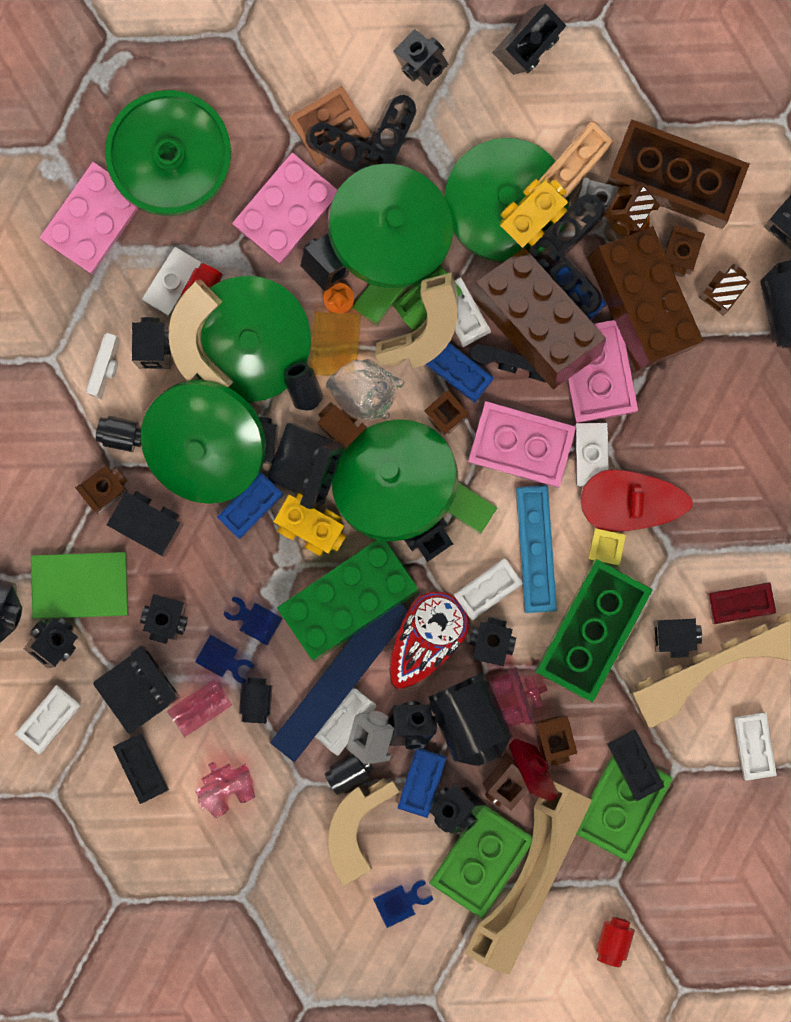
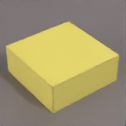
[588,528,626,566]

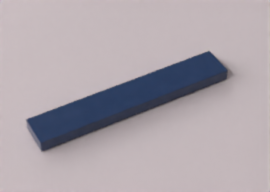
[270,604,408,763]

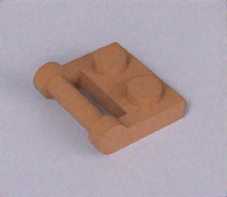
[289,86,371,167]

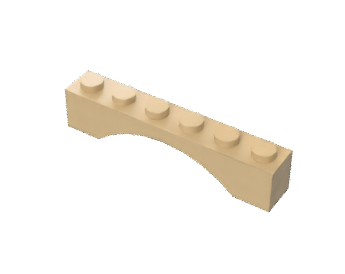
[630,612,791,728]
[465,781,592,975]

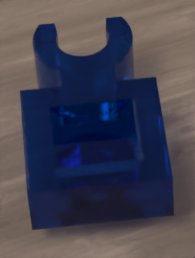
[223,597,283,646]
[195,634,255,683]
[373,879,433,928]

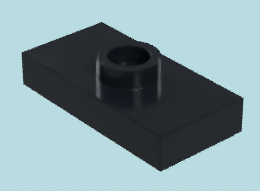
[606,729,665,802]
[113,732,170,804]

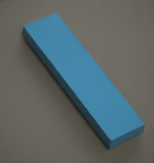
[516,485,557,613]

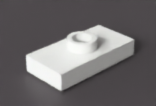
[142,247,201,317]
[455,277,491,347]
[86,333,121,400]
[575,423,608,487]
[454,558,523,621]
[15,685,82,755]
[315,687,377,756]
[733,712,777,781]

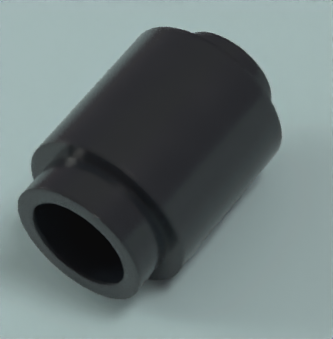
[284,362,324,411]
[96,416,141,452]
[239,677,273,724]
[324,753,374,795]

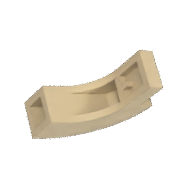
[375,272,458,369]
[169,279,233,388]
[328,778,399,886]

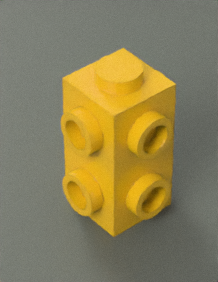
[500,177,568,248]
[273,493,347,556]

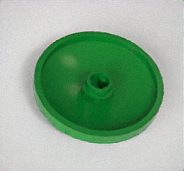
[105,90,232,216]
[445,138,569,263]
[327,164,453,288]
[196,275,311,402]
[141,380,266,504]
[332,420,458,541]

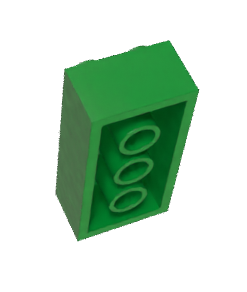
[277,540,419,663]
[534,559,653,703]

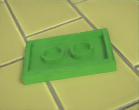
[31,552,129,619]
[576,756,673,863]
[429,805,533,919]

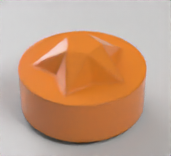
[323,283,354,315]

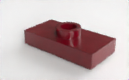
[707,582,776,624]
[509,738,559,801]

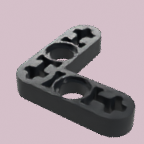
[305,95,416,173]
[529,194,606,314]

